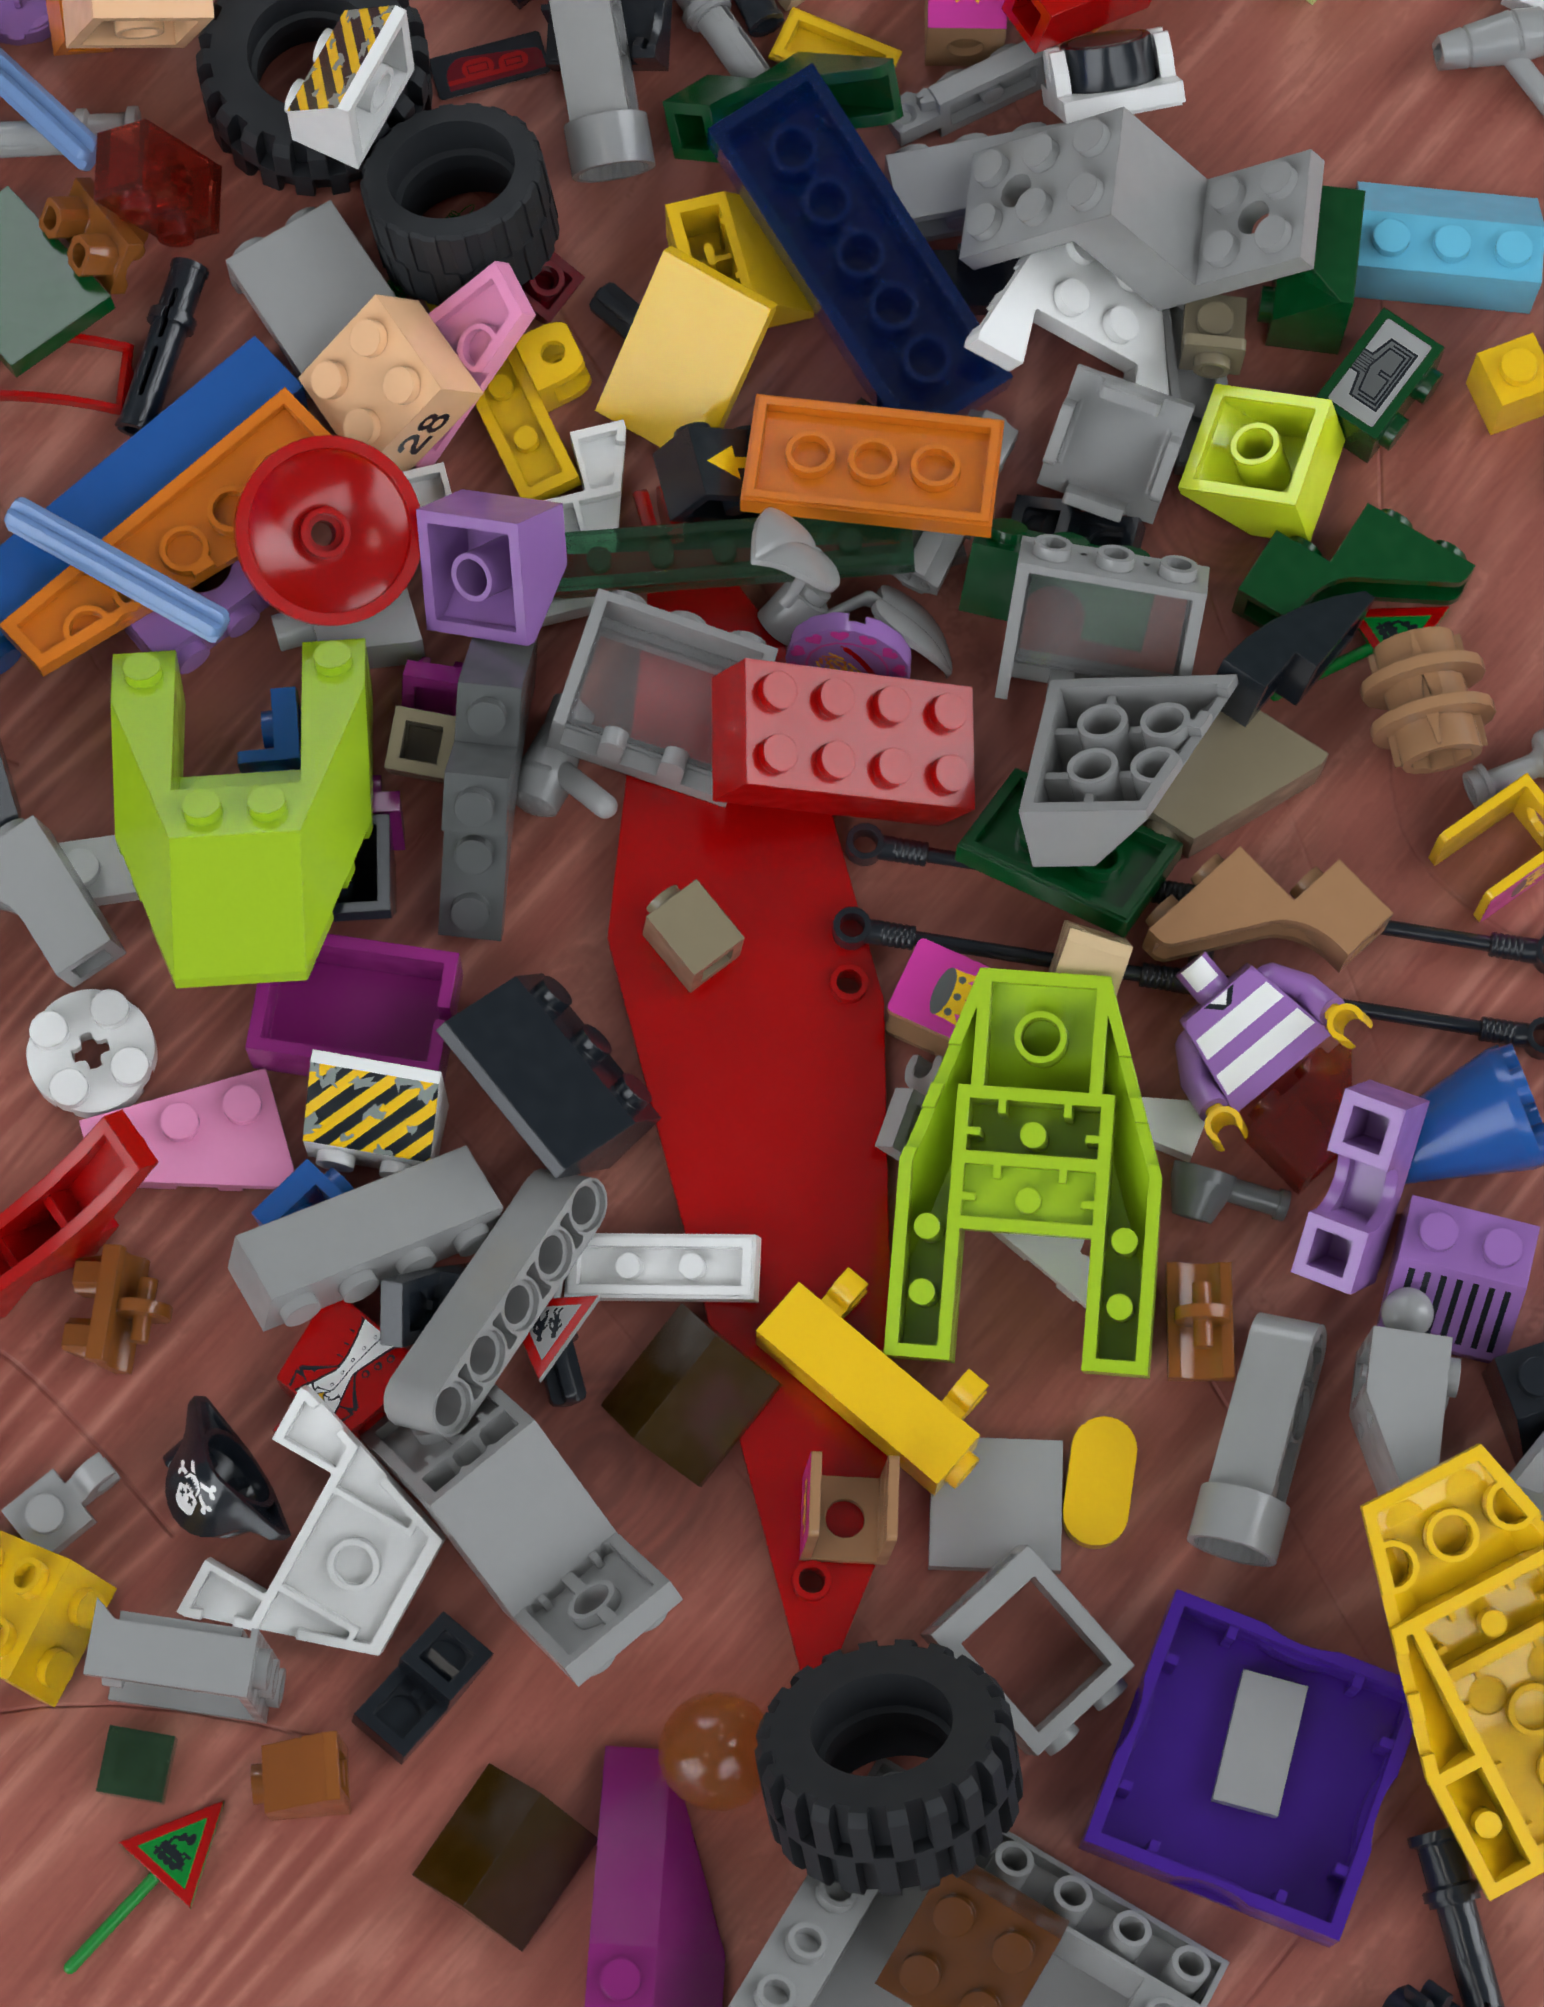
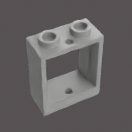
[920,1545,1135,1756]

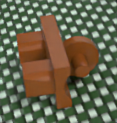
[39,177,149,294]
[61,1244,173,1375]
[1165,1262,1235,1381]

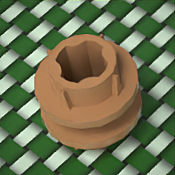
[1359,626,1496,774]

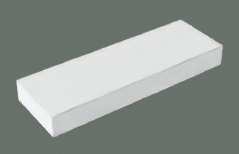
[564,1233,762,1303]

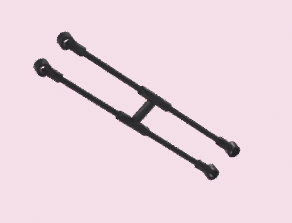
[832,823,1544,1060]

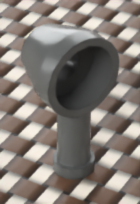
[1170,1160,1292,1224]

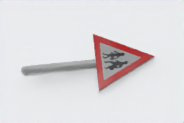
[523,1282,600,1383]

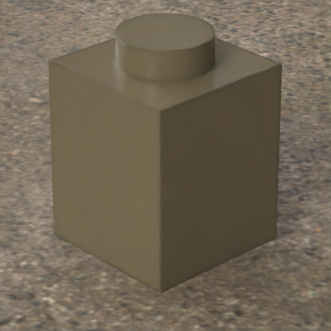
[384,705,456,784]
[643,879,745,993]

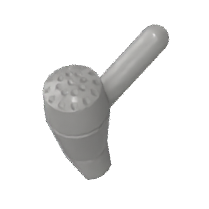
[1432,6,1544,116]
[516,693,618,819]

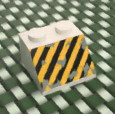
[284,5,414,169]
[303,1049,449,1178]

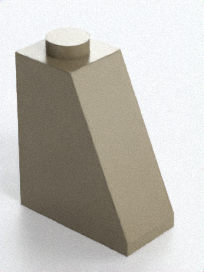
[1142,710,1329,858]

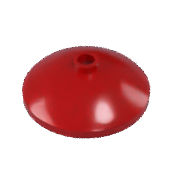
[234,435,420,626]

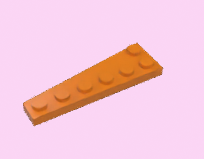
[0,387,331,677]

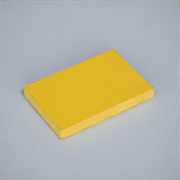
[595,246,778,447]

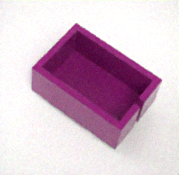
[245,934,464,1083]

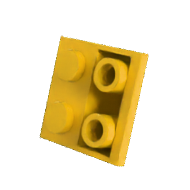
[665,191,814,328]

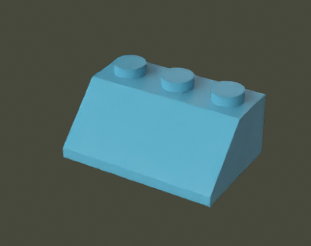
[1354,181,1544,314]

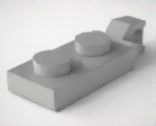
[888,41,1045,147]

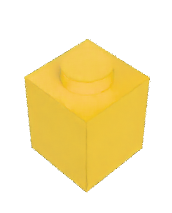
[1466,332,1544,436]

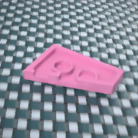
[415,261,536,468]
[79,1068,295,1191]

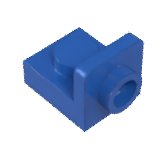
[237,686,301,773]
[251,1159,354,1226]

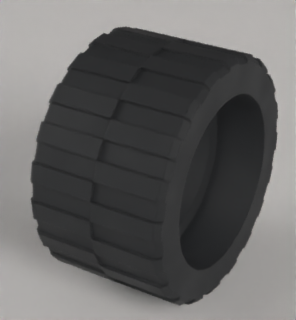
[360,103,560,306]

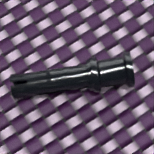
[1407,1827,1504,2007]

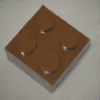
[875,1865,1069,2007]

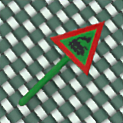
[1270,606,1450,701]
[63,1800,225,1974]

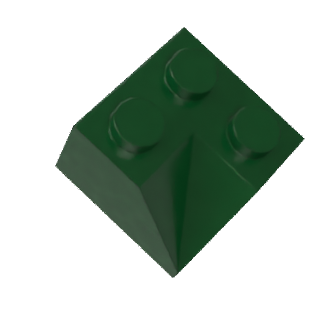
[1257,185,1366,355]

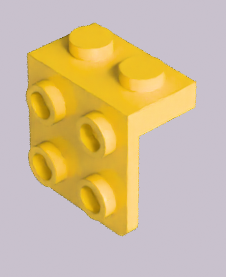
[0,1530,117,1708]

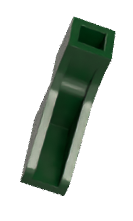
[663,51,904,163]
[1232,503,1476,628]

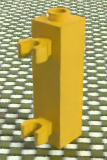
[755,1267,989,1496]

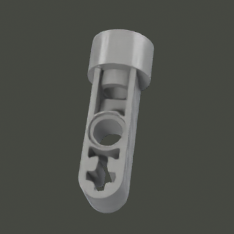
[549,0,656,183]
[1187,1312,1327,1567]

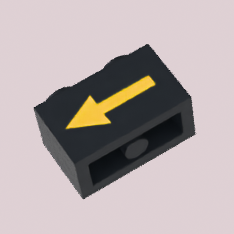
[653,422,761,526]

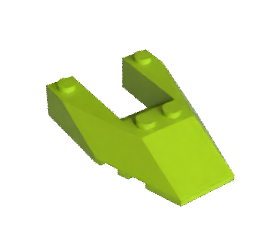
[111,638,373,989]
[884,967,1163,1379]

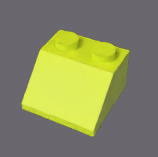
[1178,384,1345,542]

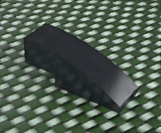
[1216,591,1375,727]

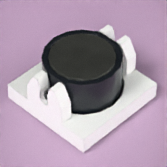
[1041,26,1186,124]

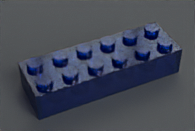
[707,63,1013,416]

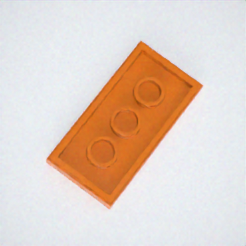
[740,394,1005,538]

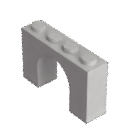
[0,815,127,988]

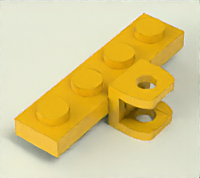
[425,301,592,500]

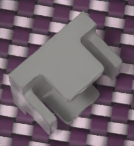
[1036,364,1196,525]

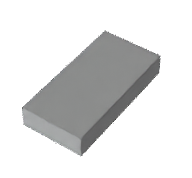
[1211,1669,1308,1819]

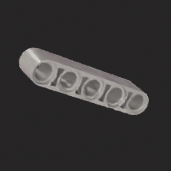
[384,1168,607,1437]

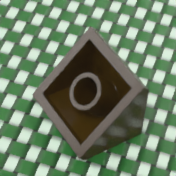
[601,1303,783,1487]
[412,1763,598,1952]

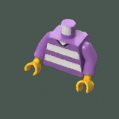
[1175,951,1373,1152]

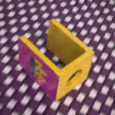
[1428,773,1544,923]

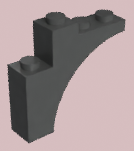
[438,636,538,941]

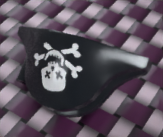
[163,1396,291,1540]

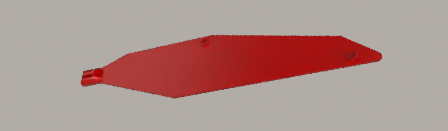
[607,486,891,1670]

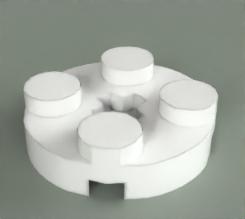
[26,989,158,1118]

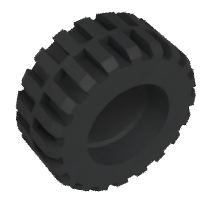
[196,0,433,196]
[755,1639,1023,1896]

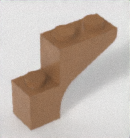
[1142,846,1394,973]

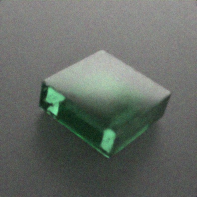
[96,1725,178,1805]

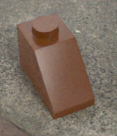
[251,1731,351,1821]

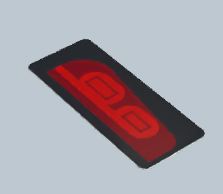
[430,31,551,100]

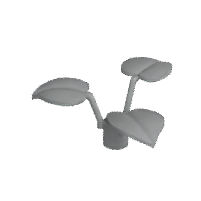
[751,507,953,679]

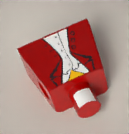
[273,1300,409,1440]

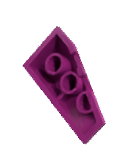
[585,1746,725,2007]

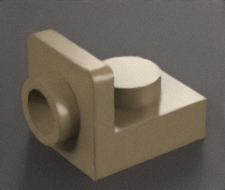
[1178,295,1248,379]

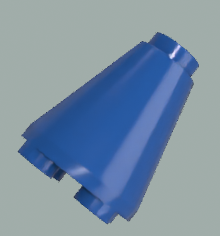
[1405,1043,1544,1184]

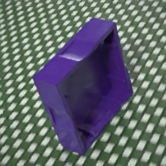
[1078,1589,1413,1948]

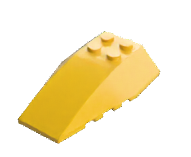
[1360,1443,1544,1901]

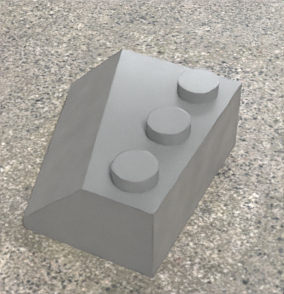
[1019,674,1239,867]

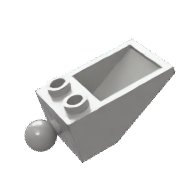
[1349,1287,1461,1496]

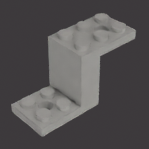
[959,107,1325,311]
[360,1384,683,1687]

